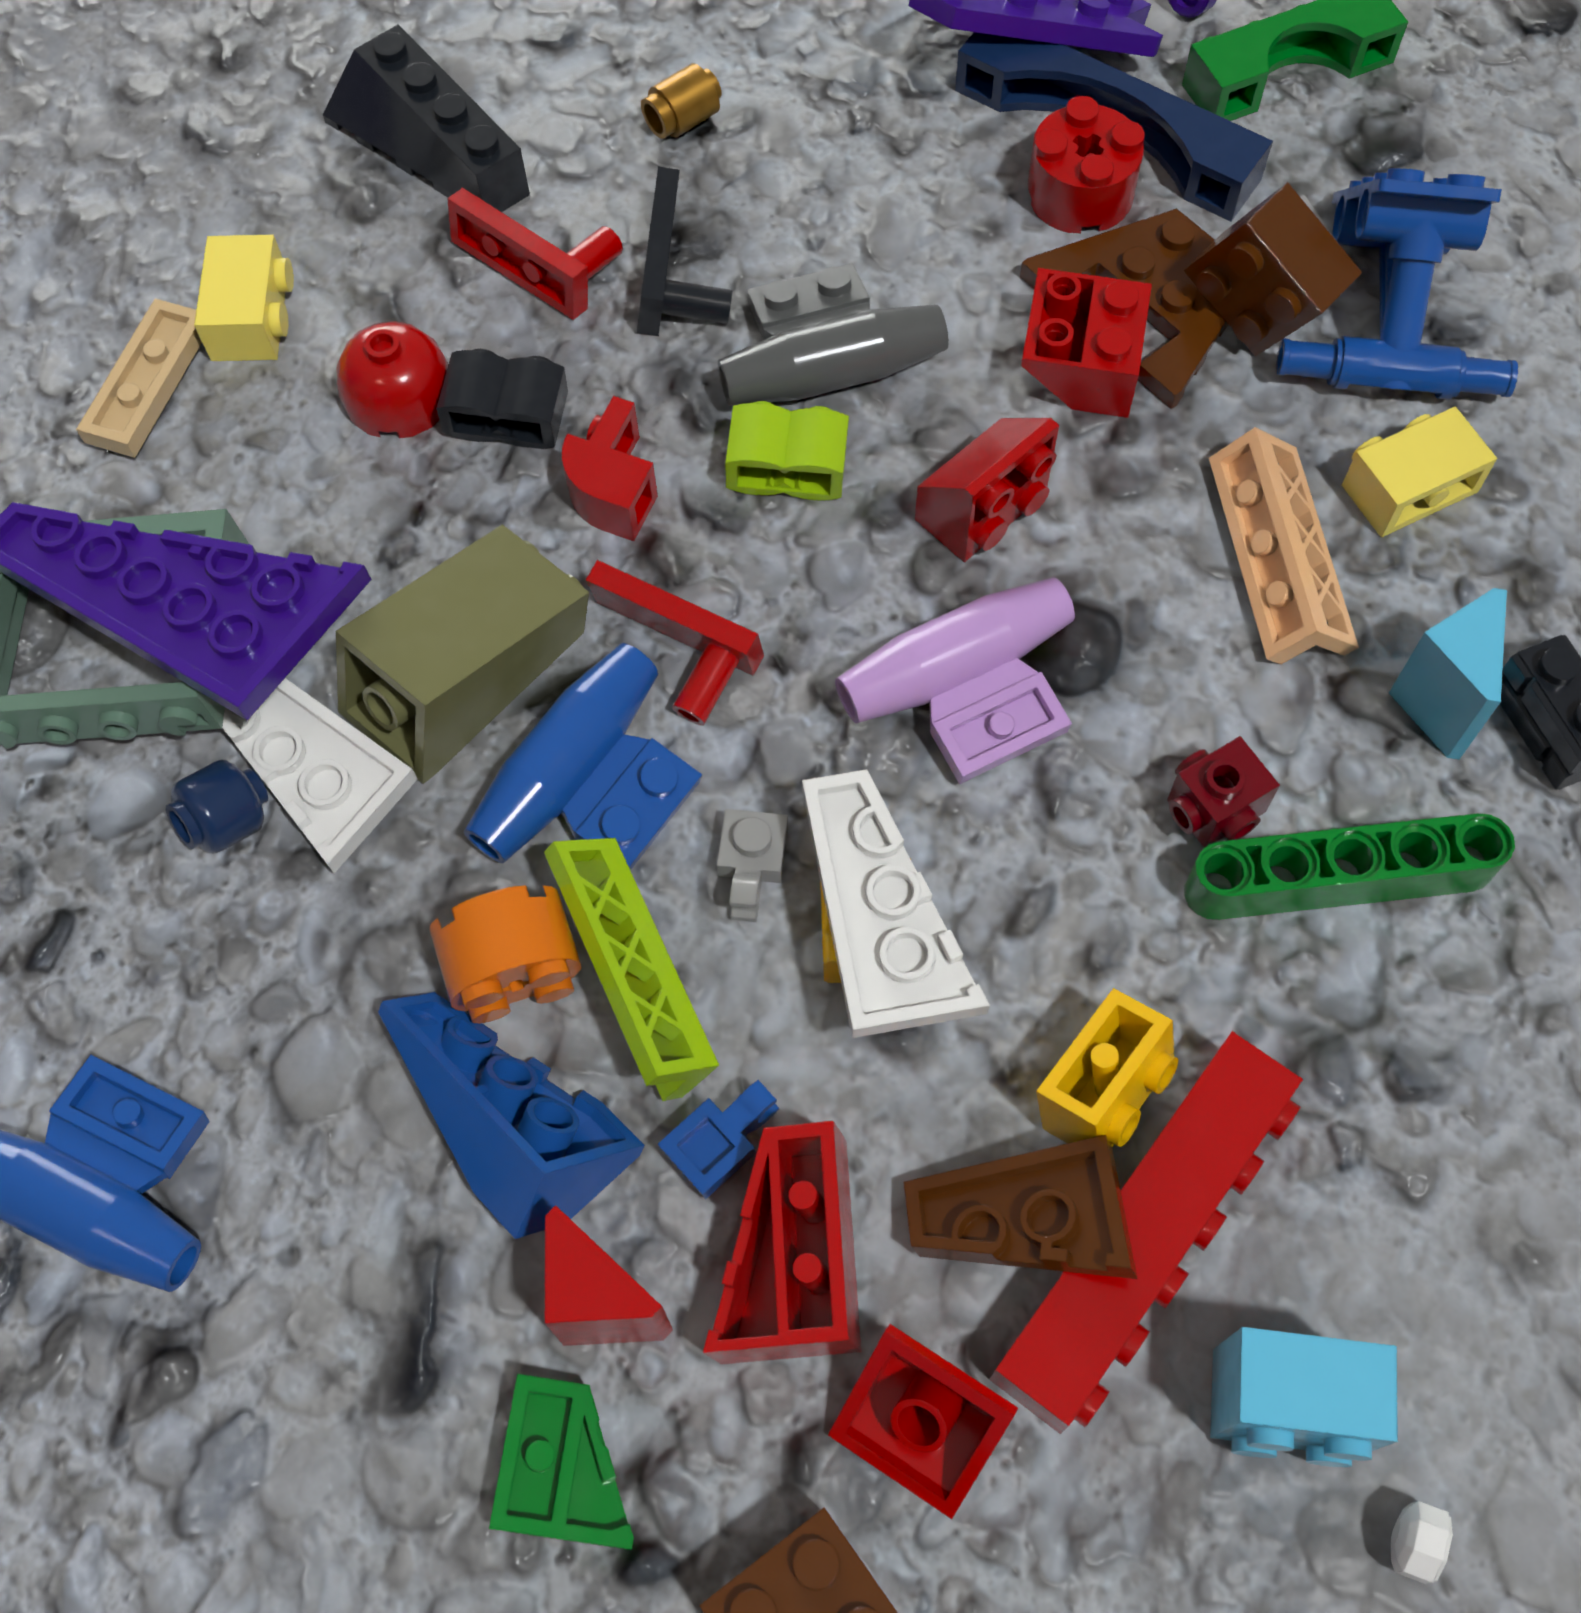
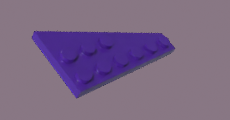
[0,502,372,721]

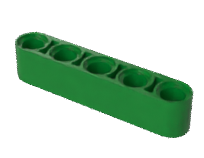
[1184,813,1515,920]

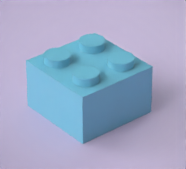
[1210,1327,1398,1467]

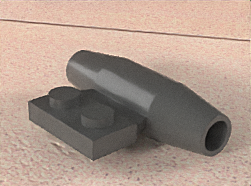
[718,263,949,406]

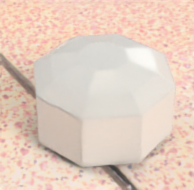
[1390,1501,1453,1584]

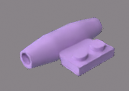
[835,577,1075,785]

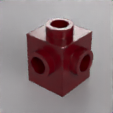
[1167,736,1280,848]

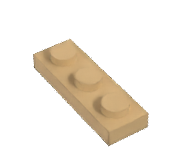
[76,298,202,458]

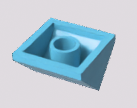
[1389,588,1507,760]

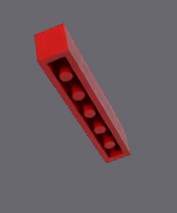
[989,1031,1303,1434]

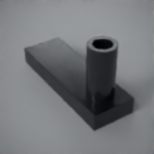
[637,166,732,336]

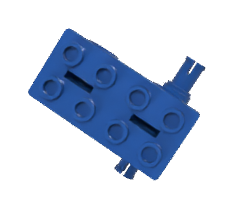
[1276,168,1518,400]

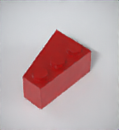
[703,1120,862,1364]

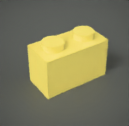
[194,234,294,361]
[1341,406,1498,538]

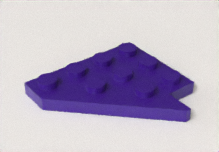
[908,0,1163,57]

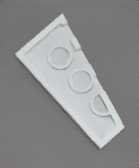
[222,678,418,873]

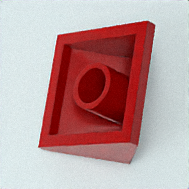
[545,1205,673,1346]
[828,1324,1018,1519]

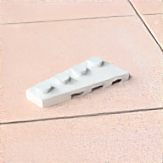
[802,769,990,1038]

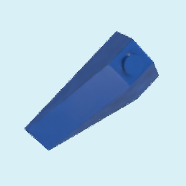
[378,992,645,1239]

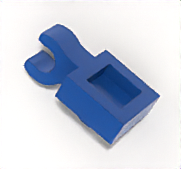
[658,1080,779,1200]

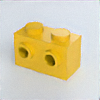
[1036,988,1178,1147]

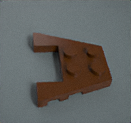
[1020,208,1228,409]

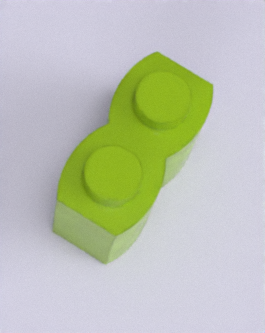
[725,401,849,501]

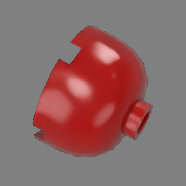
[336,321,449,438]

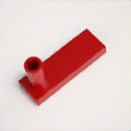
[447,188,623,320]
[586,560,765,725]

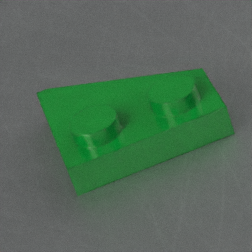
[489,1374,634,1550]

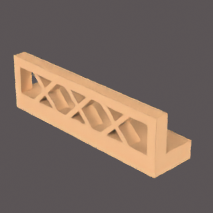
[1209,427,1359,664]

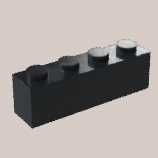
[323,24,530,212]

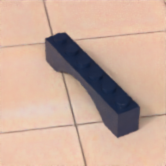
[955,32,1273,222]

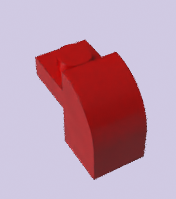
[562,396,658,541]

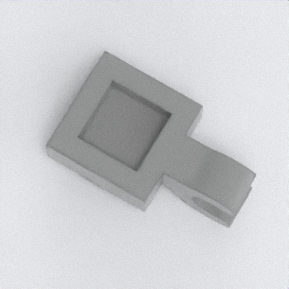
[717,809,788,922]

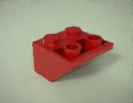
[1021,268,1152,418]
[915,418,1059,563]

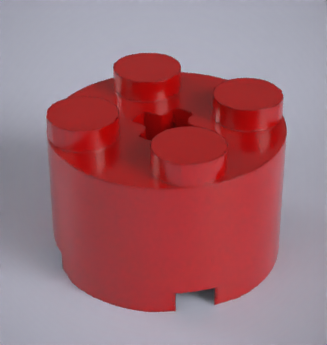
[1028,96,1145,234]

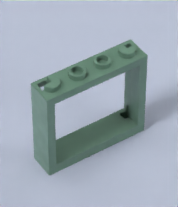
[0,509,249,749]

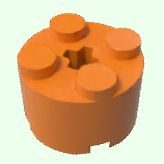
[429,885,581,1024]

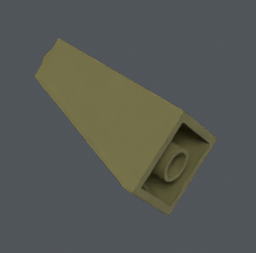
[335,524,589,784]

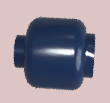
[165,759,268,854]

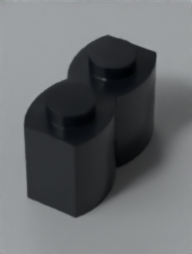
[436,348,568,449]

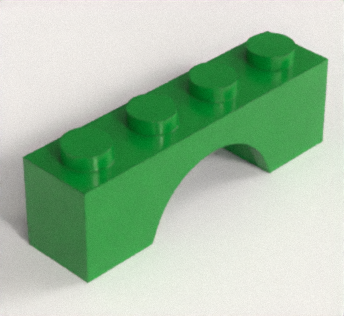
[1182,0,1408,121]

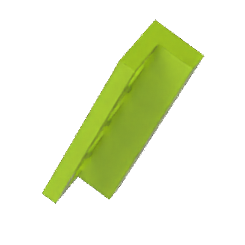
[544,838,719,1101]

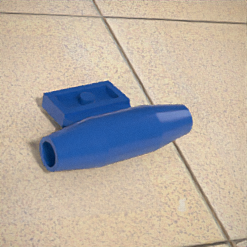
[464,643,702,870]
[0,1055,210,1292]

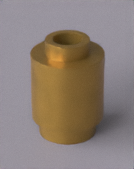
[641,63,722,139]

